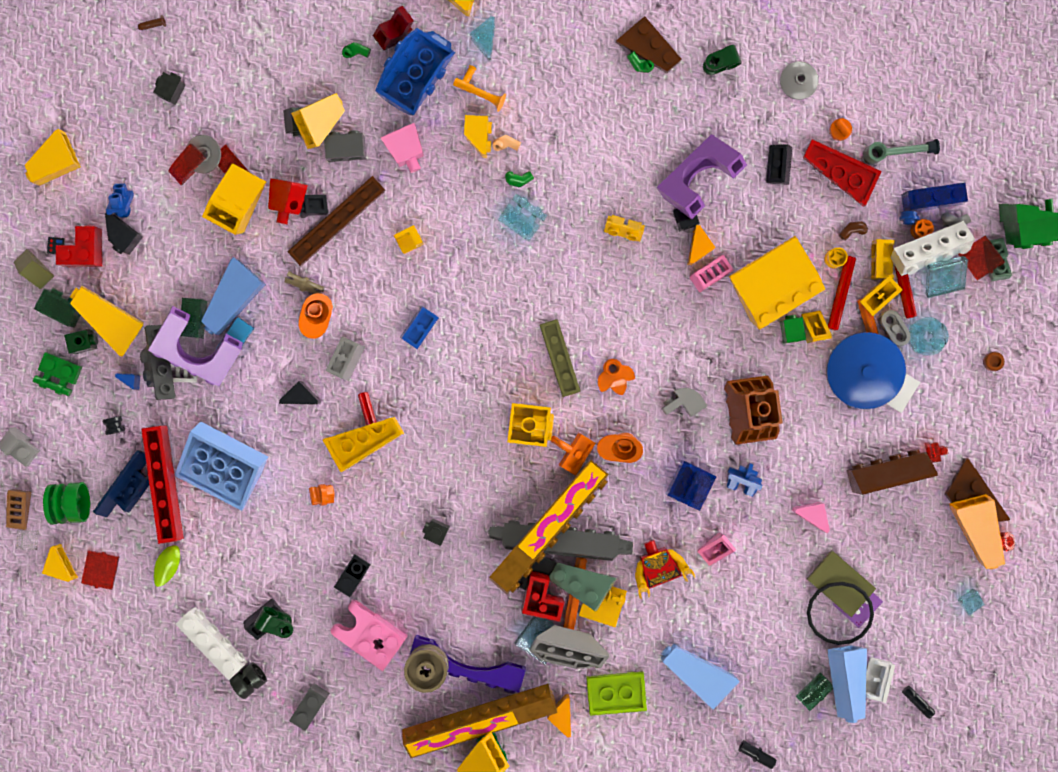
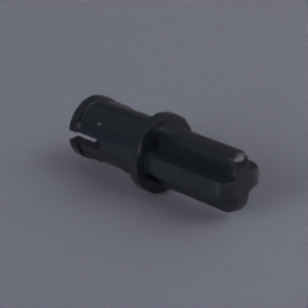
[738,740,777,769]

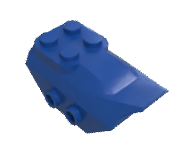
[375,28,456,116]

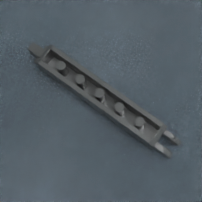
[488,521,633,561]

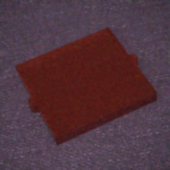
[958,235,1005,281]
[81,550,120,590]

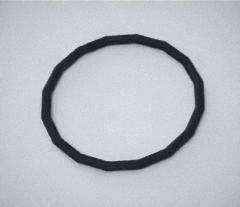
[807,581,874,645]

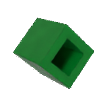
[780,315,806,344]

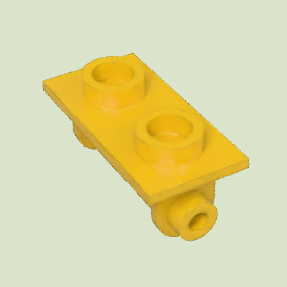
[604,215,645,242]

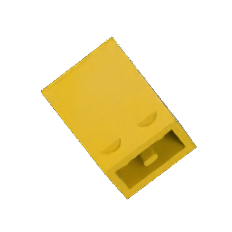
[202,164,266,235]

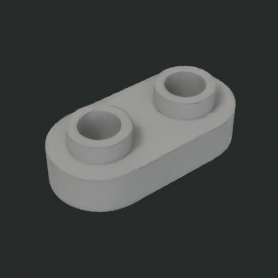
[879,310,910,346]

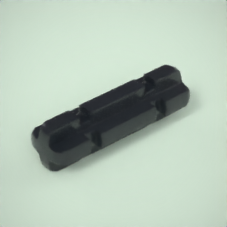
[902,686,935,719]

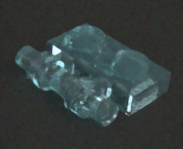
[498,194,548,242]

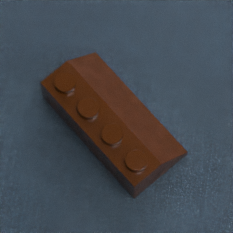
[847,449,938,495]

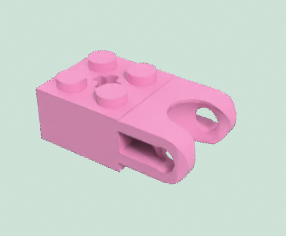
[330,600,408,671]

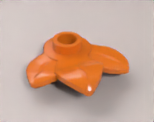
[598,359,635,395]

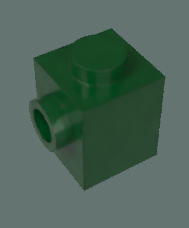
[64,329,98,354]

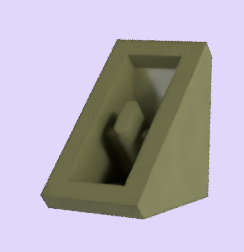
[13,249,54,289]

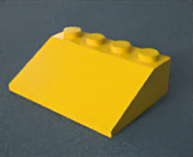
[728,236,825,330]

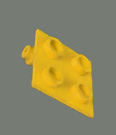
[579,586,627,627]

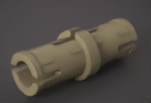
[284,271,325,294]

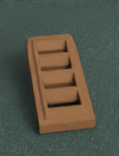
[6,489,31,530]

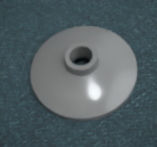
[780,61,818,100]
[185,135,221,174]

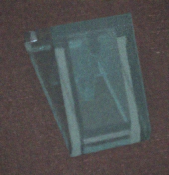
[470,16,495,60]

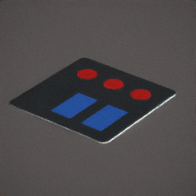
[47,237,65,254]

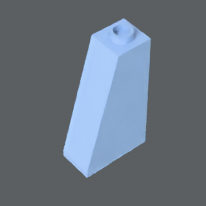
[661,644,740,710]
[828,645,867,723]

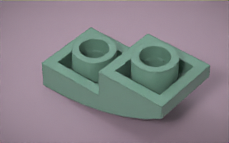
[983,238,1012,282]

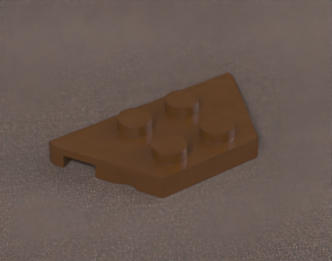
[945,458,1010,522]

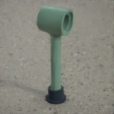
[863,139,940,165]

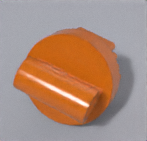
[829,118,852,141]
[309,484,335,506]

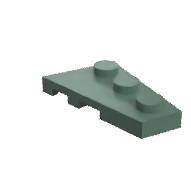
[549,563,617,611]

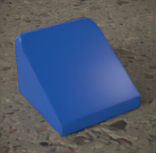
[115,373,140,390]

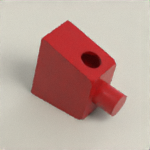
[268,178,308,225]

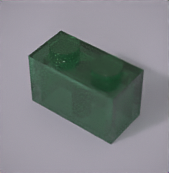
[34,288,81,328]
[180,298,207,339]

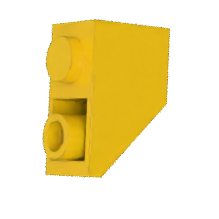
[464,115,492,158]

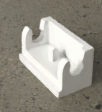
[866,656,895,703]

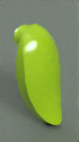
[154,545,181,587]

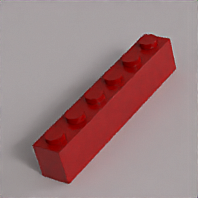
[141,425,184,544]

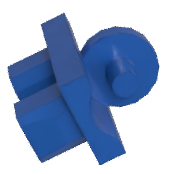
[106,183,134,218]
[727,463,763,497]

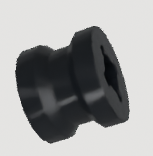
[102,416,125,435]

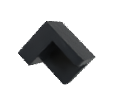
[673,208,700,232]

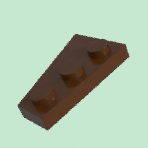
[615,16,682,73]

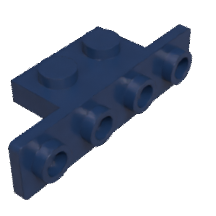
[93,450,149,517]

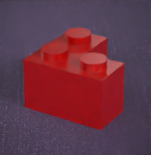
[56,226,102,267]
[521,571,564,622]

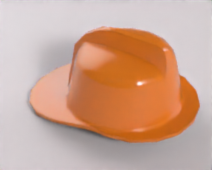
[298,293,333,339]
[597,432,643,463]

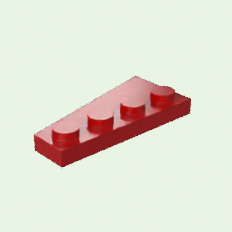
[803,139,882,207]

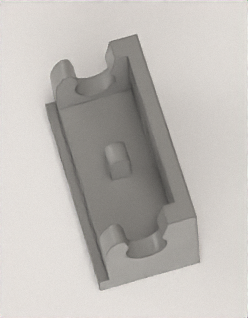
[326,336,365,381]

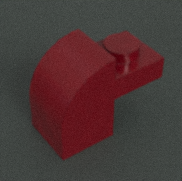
[373,6,414,51]

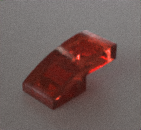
[168,144,206,185]

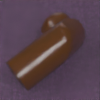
[838,221,868,241]

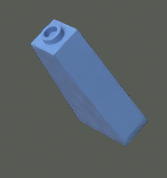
[201,257,266,335]

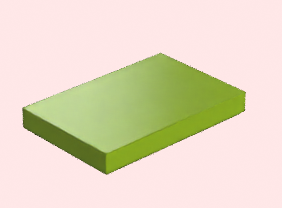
[586,671,647,716]

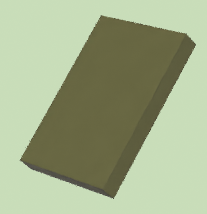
[807,550,876,617]

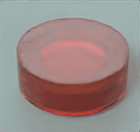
[1000,532,1015,551]

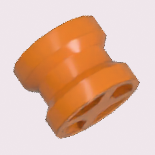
[910,219,934,239]

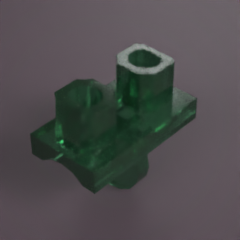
[796,672,833,711]

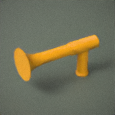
[453,65,506,112]

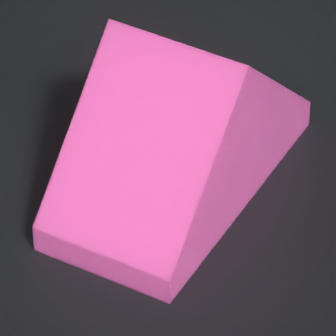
[791,502,830,534]
[697,532,736,566]

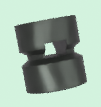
[230,662,267,699]

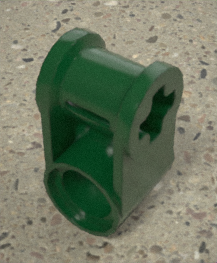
[703,44,742,75]
[254,606,294,638]

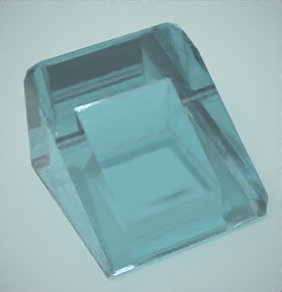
[957,589,985,616]

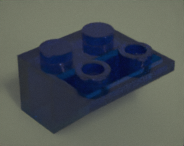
[665,460,717,511]

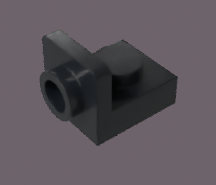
[300,195,328,218]

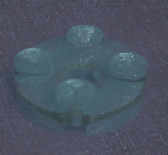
[909,317,949,356]

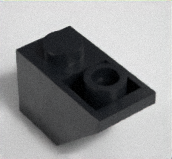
[334,554,371,597]

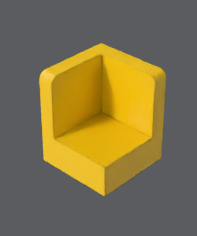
[393,225,424,254]

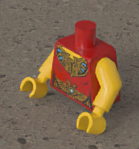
[635,540,695,599]

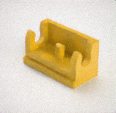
[871,239,895,280]

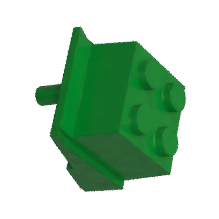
[999,198,1058,249]

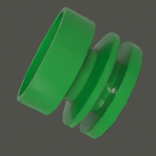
[43,482,91,525]

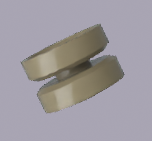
[404,644,449,693]

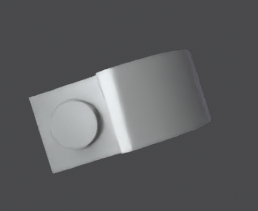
[661,388,708,417]
[0,427,40,467]

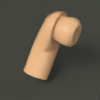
[492,135,521,151]

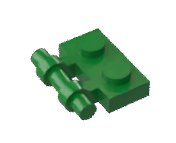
[33,352,82,397]

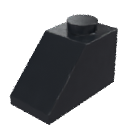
[105,213,143,255]

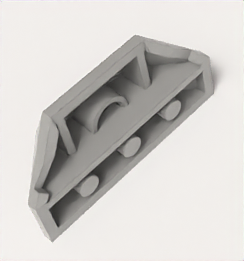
[529,625,609,669]

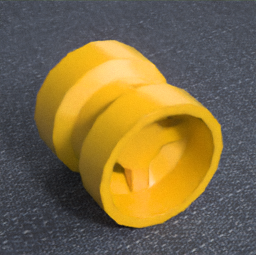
[824,247,848,269]

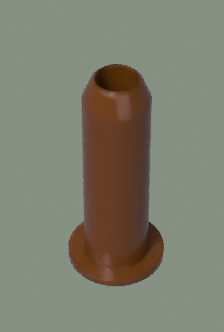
[138,15,166,31]

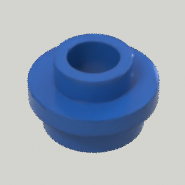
[899,211,919,225]

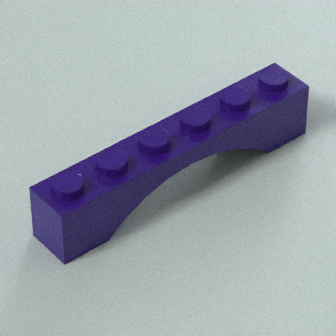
[410,635,526,694]

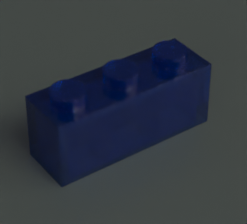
[901,182,968,211]

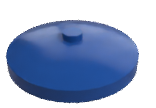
[826,332,906,409]

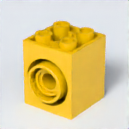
[507,403,554,447]

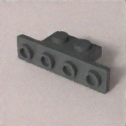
[140,325,176,400]

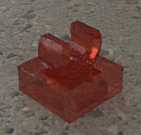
[925,442,949,463]

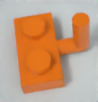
[551,432,596,475]

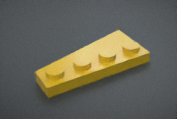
[322,417,404,472]

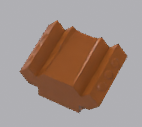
[724,375,783,445]

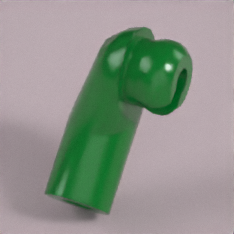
[342,42,371,58]
[627,51,654,73]
[505,171,534,188]

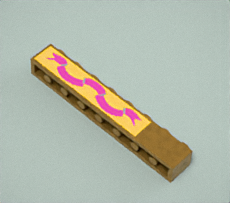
[489,460,609,594]
[402,684,558,758]

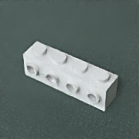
[890,221,975,276]
[176,607,248,681]

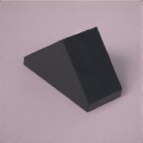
[279,381,321,405]

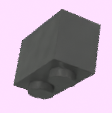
[324,130,366,162]
[289,683,330,731]

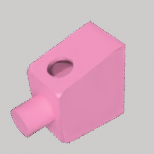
[381,123,424,173]

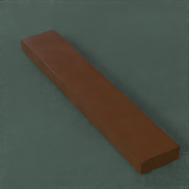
[287,176,386,266]

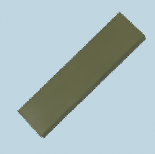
[539,319,581,397]

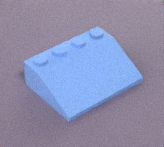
[175,422,268,511]

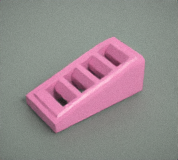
[690,255,734,292]

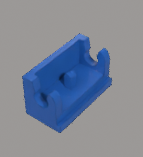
[400,306,439,349]

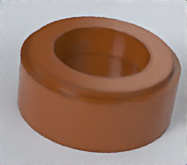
[983,352,1005,371]

